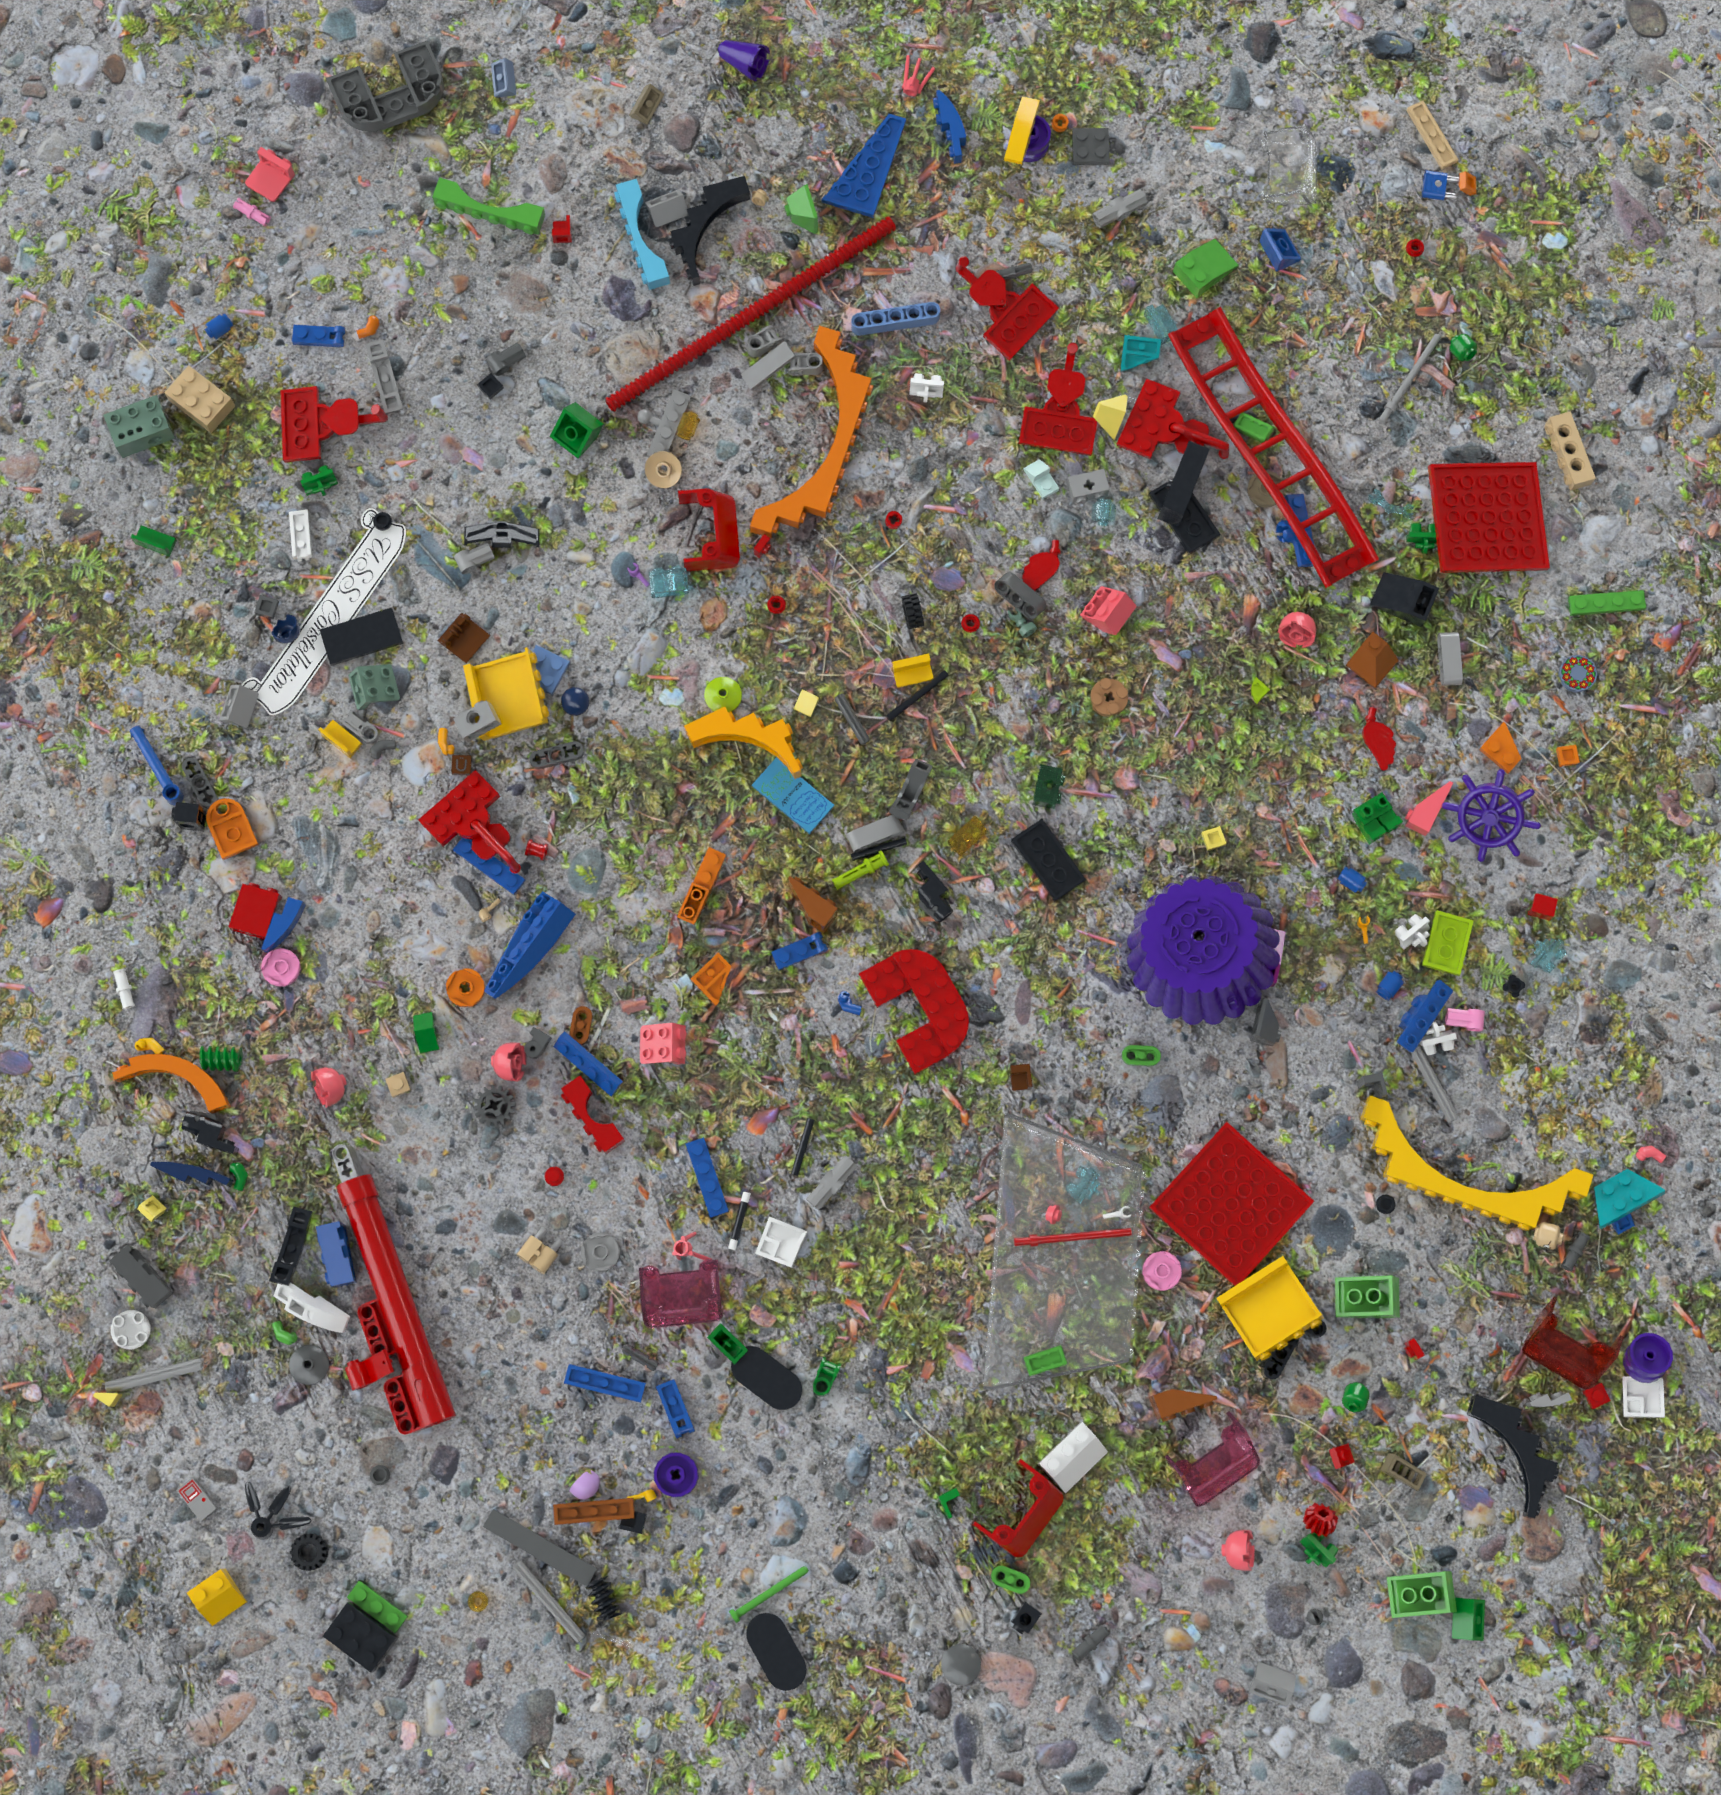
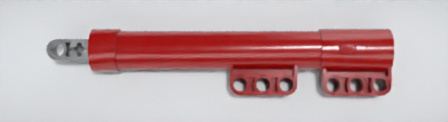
[332,1144,456,1435]

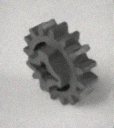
[473,1085,516,1128]

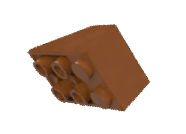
[788,876,838,934]
[1149,1389,1218,1422]

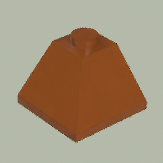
[1346,632,1399,688]

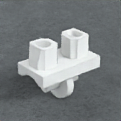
[909,373,944,403]
[1395,914,1430,949]
[1419,1022,1457,1055]

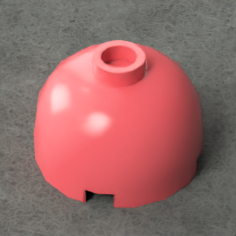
[1278,612,1316,648]
[491,1042,526,1082]
[311,1067,347,1108]
[1221,1530,1255,1571]

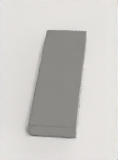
[741,341,796,390]

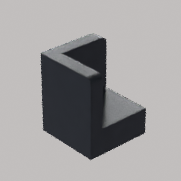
[618,1511,647,1534]

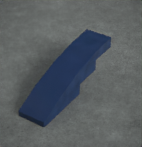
[150,1162,234,1187]

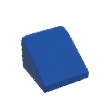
[1612,1214,1635,1235]

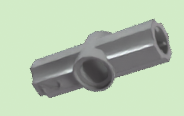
[1092,189,1148,228]
[806,1155,858,1211]

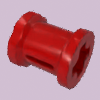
[525,839,549,861]

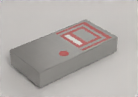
[176,1477,218,1522]

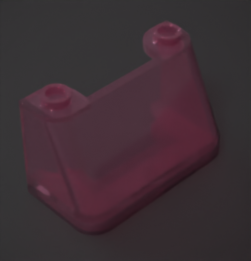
[639,1259,723,1328]

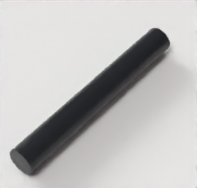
[850,837,907,861]
[791,1118,815,1176]

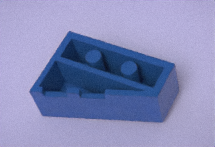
[316,1221,357,1288]

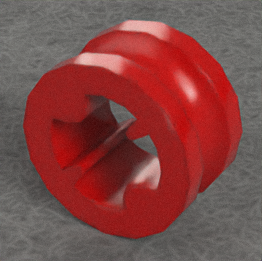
[885,511,902,529]

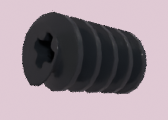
[585,1576,622,1621]

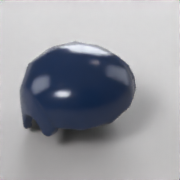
[272,614,301,644]
[561,687,589,716]

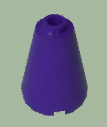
[718,40,770,81]

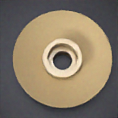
[645,451,682,488]

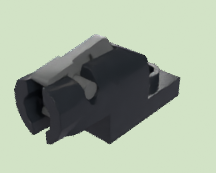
[917,860,954,923]
[181,1111,239,1156]

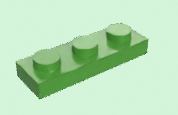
[347,1580,408,1633]

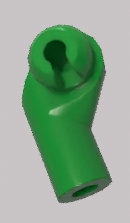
[229,1162,248,1192]

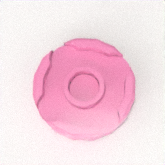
[261,948,301,987]
[1142,1251,1182,1291]

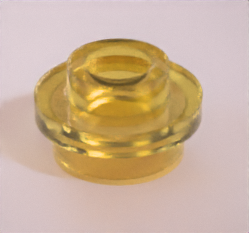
[468,1591,488,1612]

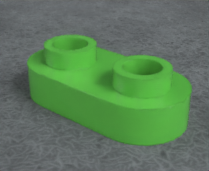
[1121,1045,1161,1066]
[991,1566,1030,1594]

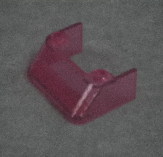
[1164,1411,1260,1507]

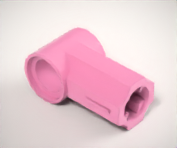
[1445,1008,1485,1032]

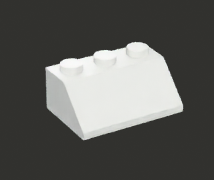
[1038,1422,1108,1493]

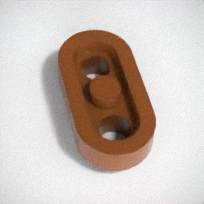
[569,1006,593,1045]

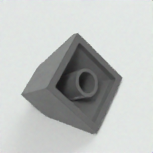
[1250,998,1281,1046]

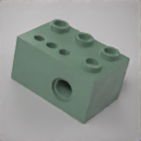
[103,395,175,458]

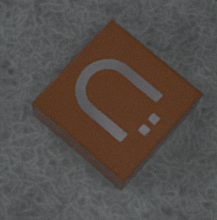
[451,755,472,775]

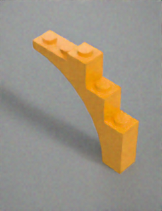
[684,707,803,779]

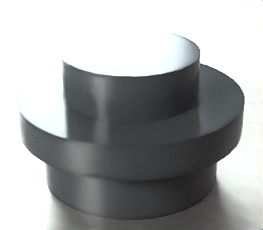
[370,1465,390,1485]

